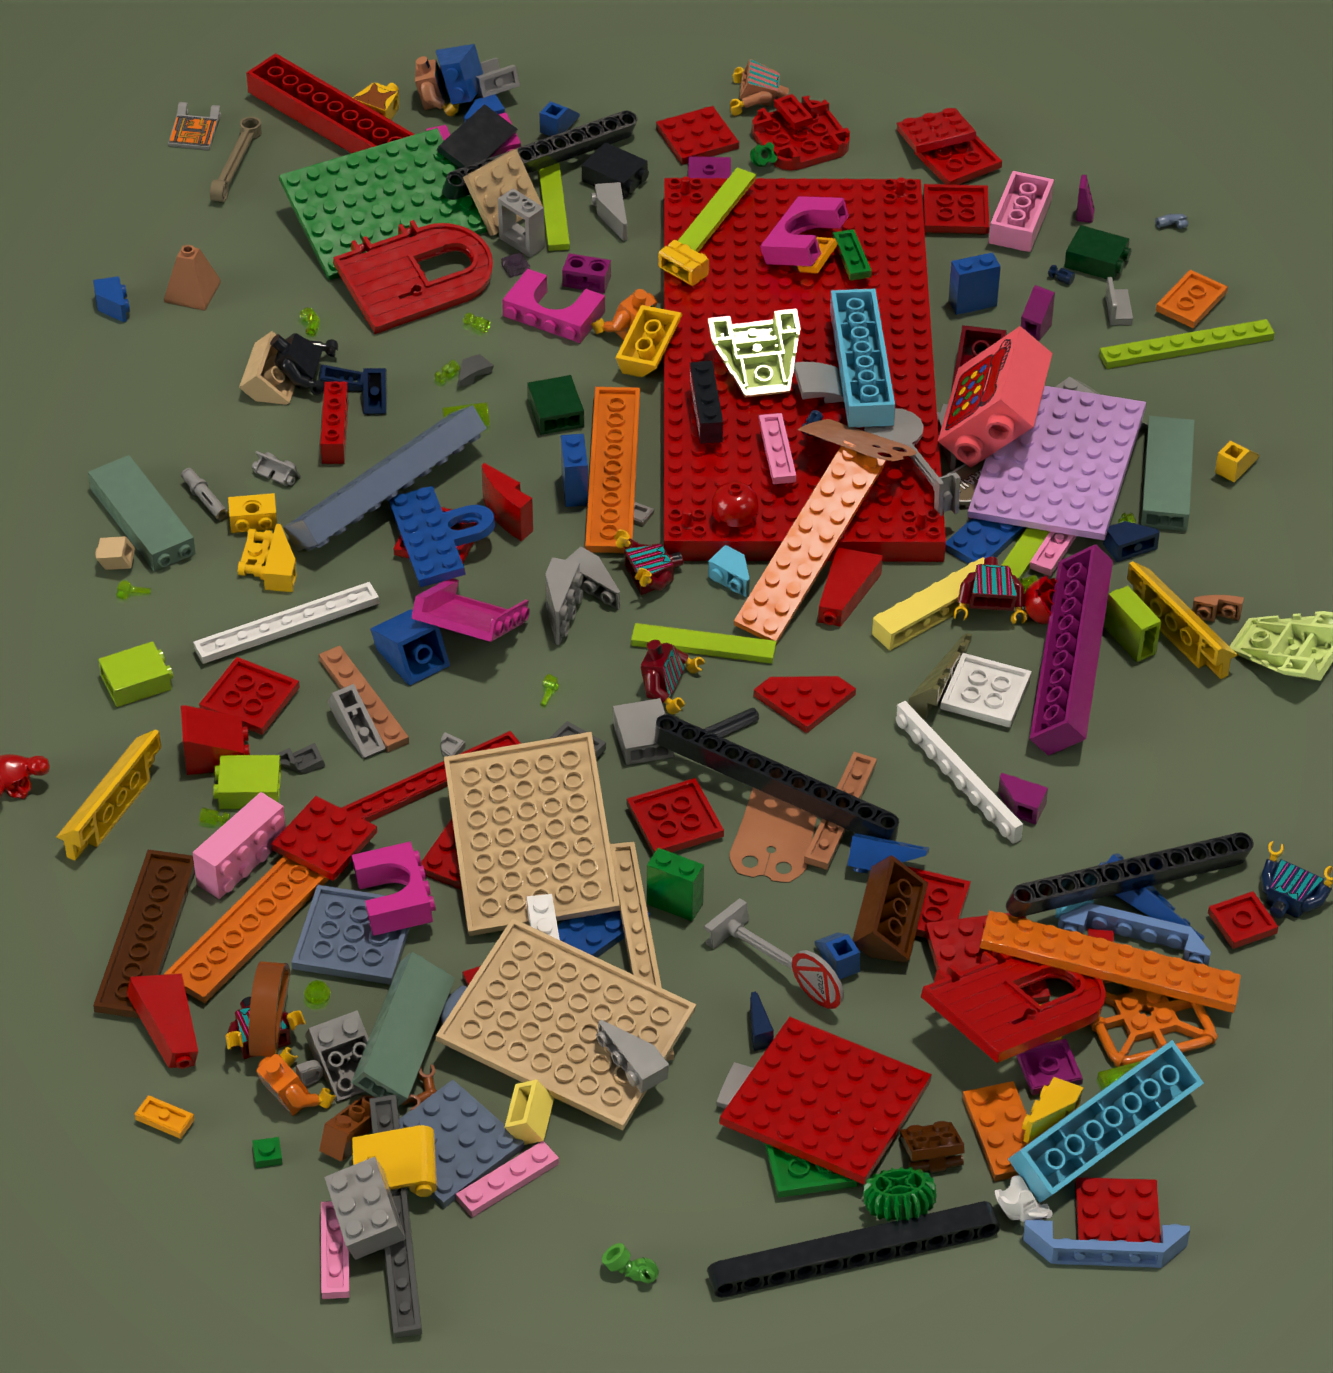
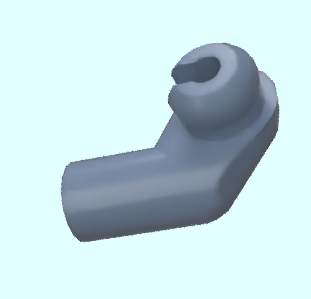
[1155,214,1189,229]

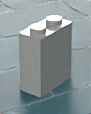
[613,698,674,765]

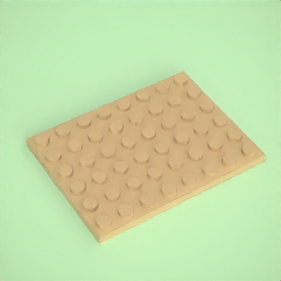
[444,732,620,936]
[436,918,696,1131]

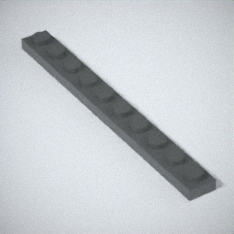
[369,1094,423,1338]

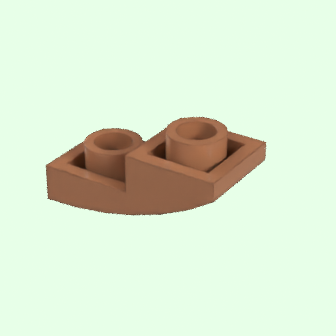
[1192,595,1244,622]

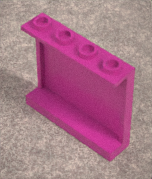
[411,578,530,642]

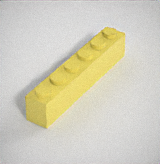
[872,557,984,651]

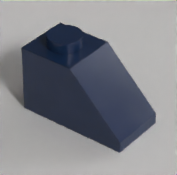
[363,368,387,414]
[1103,521,1160,562]

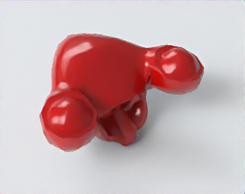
[0,754,50,800]

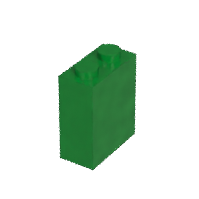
[647,848,704,922]

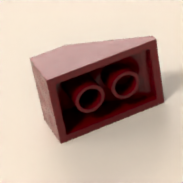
[952,325,1007,388]

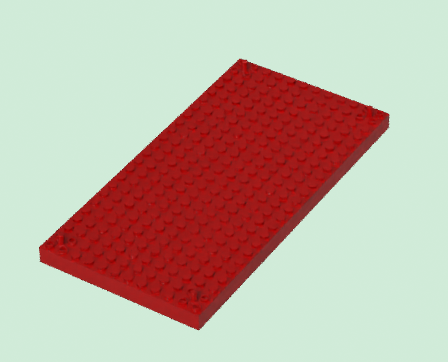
[664,176,946,562]

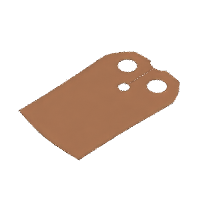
[797,419,917,461]
[729,788,817,882]

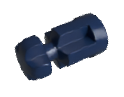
[1048,265,1075,285]
[801,410,823,436]

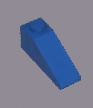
[847,833,929,873]

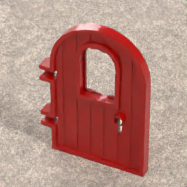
[333,220,493,334]
[921,951,1106,1063]

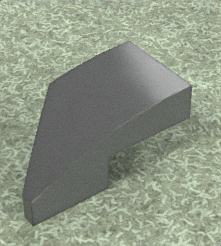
[457,354,494,386]
[275,743,325,774]

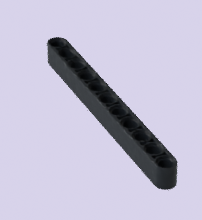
[442,110,638,200]
[655,714,899,841]
[1006,832,1254,917]
[707,1201,1000,1298]

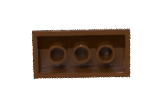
[853,855,928,962]

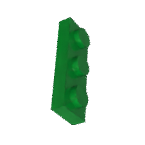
[833,229,872,281]

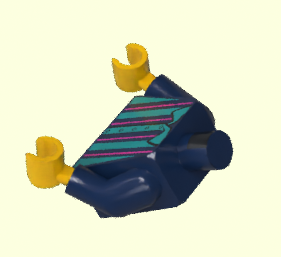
[1261,841,1333,919]

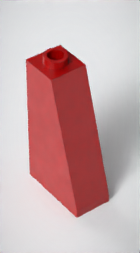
[818,547,883,627]
[127,973,199,1069]

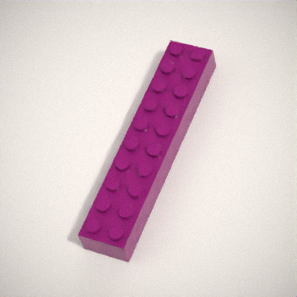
[1030,544,1113,755]

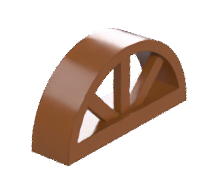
[249,961,291,1057]

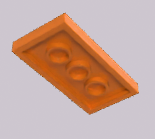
[962,1081,1029,1182]

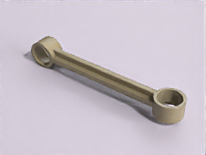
[210,117,262,202]

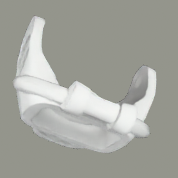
[995,1175,1053,1222]

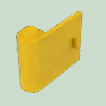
[352,1125,437,1197]

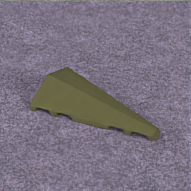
[908,633,972,719]

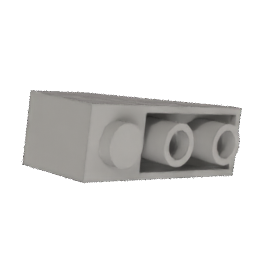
[566,547,620,610]
[596,1020,669,1093]

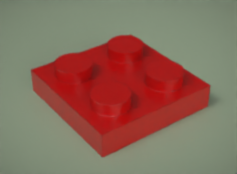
[1208,891,1279,949]

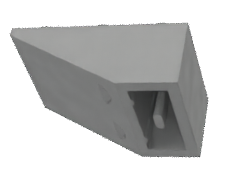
[545,557,583,645]
[305,1010,369,1102]

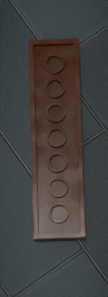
[93,849,195,1019]

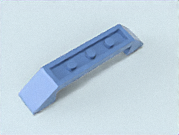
[1058,903,1211,967]
[1023,1219,1190,1268]

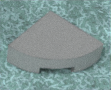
[441,732,466,757]

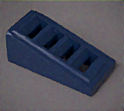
[318,364,363,391]
[750,991,774,1051]

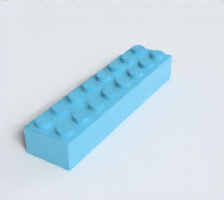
[830,289,895,428]
[1008,1040,1204,1203]

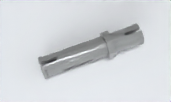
[181,468,229,521]

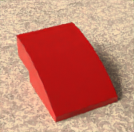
[482,463,533,541]

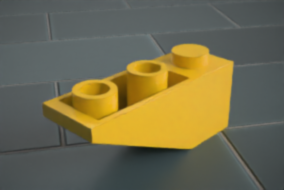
[260,524,297,592]
[1022,1077,1084,1143]

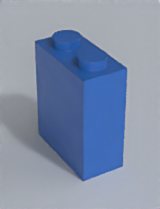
[948,252,1001,315]
[561,434,588,507]

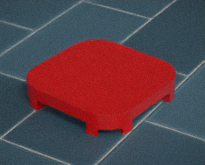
[752,96,850,171]

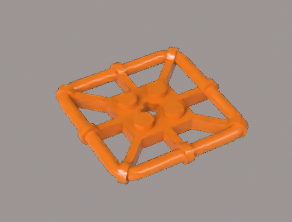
[1090,979,1218,1068]

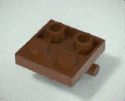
[899,1121,965,1173]

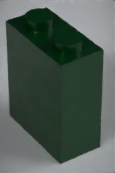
[1064,225,1131,281]
[527,375,584,435]

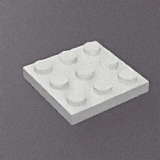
[940,653,1032,728]

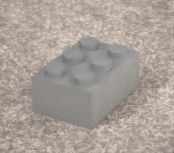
[324,1157,406,1260]

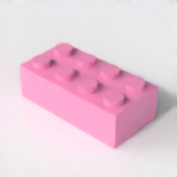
[989,171,1054,252]
[193,792,286,899]

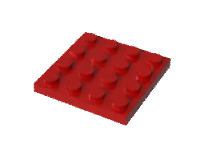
[924,913,1050,1003]

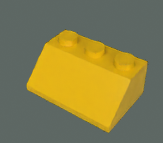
[615,305,682,378]

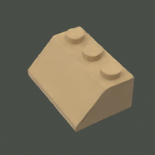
[239,331,295,405]

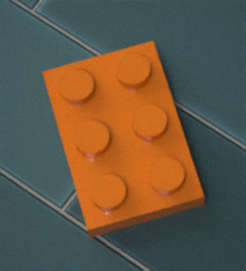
[1156,270,1228,328]

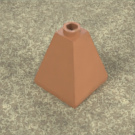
[164,245,221,310]

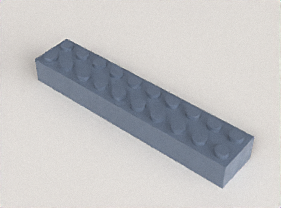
[283,405,487,551]

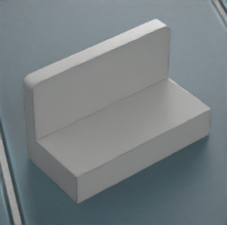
[1105,277,1133,325]

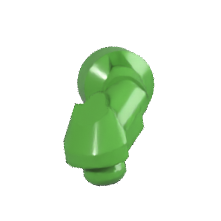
[602,1243,659,1284]

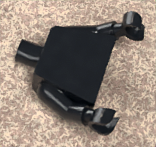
[270,333,338,395]

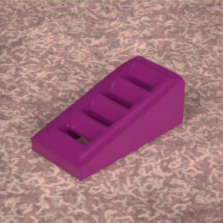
[1076,174,1095,223]

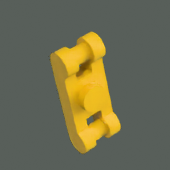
[237,528,273,577]

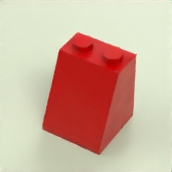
[181,705,250,775]

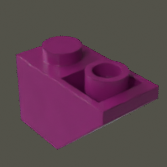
[1021,285,1055,341]
[998,773,1048,825]

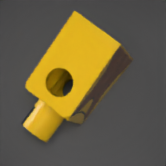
[352,83,399,120]

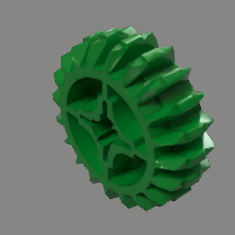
[863,1167,937,1222]

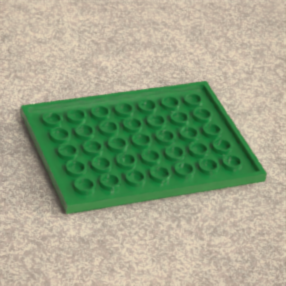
[279,128,488,281]

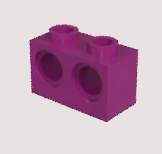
[562,253,611,293]

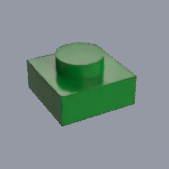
[252,1137,283,1168]

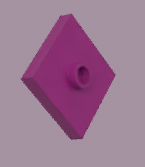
[688,157,731,178]
[1016,1038,1083,1095]

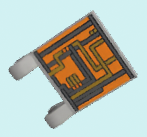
[168,102,221,150]

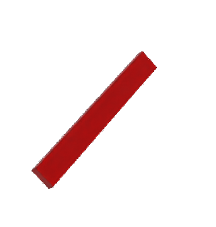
[342,731,521,822]

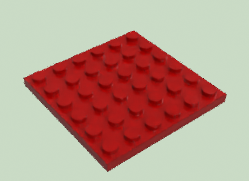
[719,1016,932,1184]

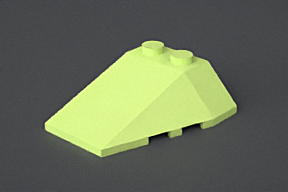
[708,309,800,398]
[1229,611,1333,681]

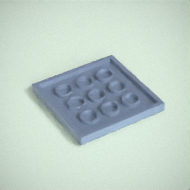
[291,885,410,985]
[400,1080,524,1208]

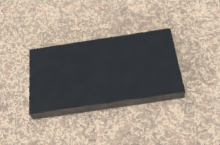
[437,104,518,168]

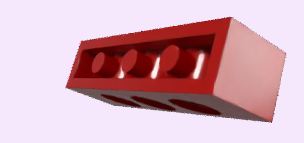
[320,381,349,464]

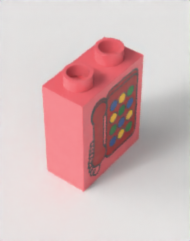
[938,326,1053,468]

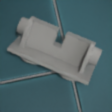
[252,451,301,486]

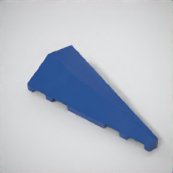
[1099,853,1205,941]

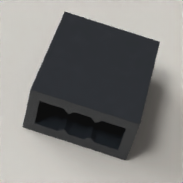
[581,142,649,200]

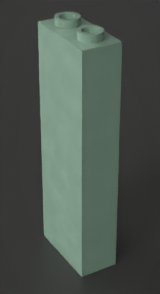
[1141,416,1195,531]
[88,455,196,571]
[351,952,455,1107]

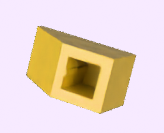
[1215,441,1259,482]

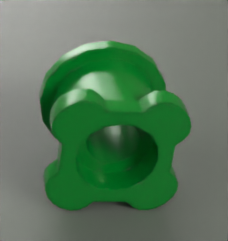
[750,142,777,167]

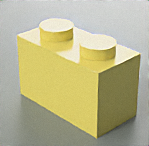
[504,1079,554,1145]

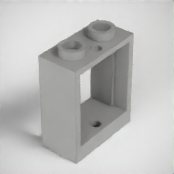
[498,188,545,258]

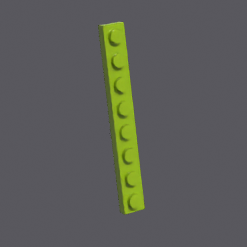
[1099,319,1275,369]

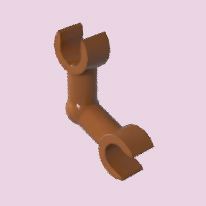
[403,1064,437,1111]

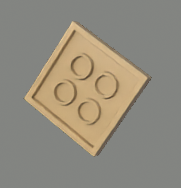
[463,149,543,236]

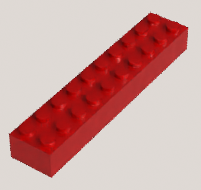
[246,53,415,153]

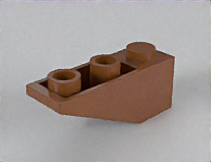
[319,1094,375,1161]

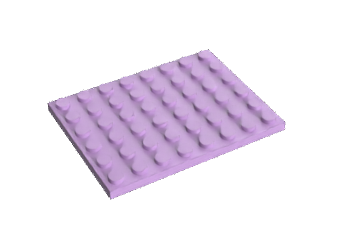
[968,386,1146,541]

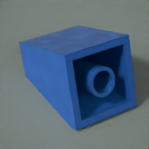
[435,44,483,104]
[370,609,450,685]

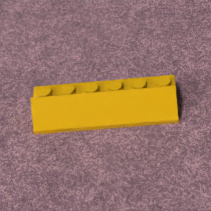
[1127,561,1238,679]
[56,730,161,861]

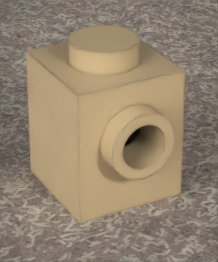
[95,536,135,570]

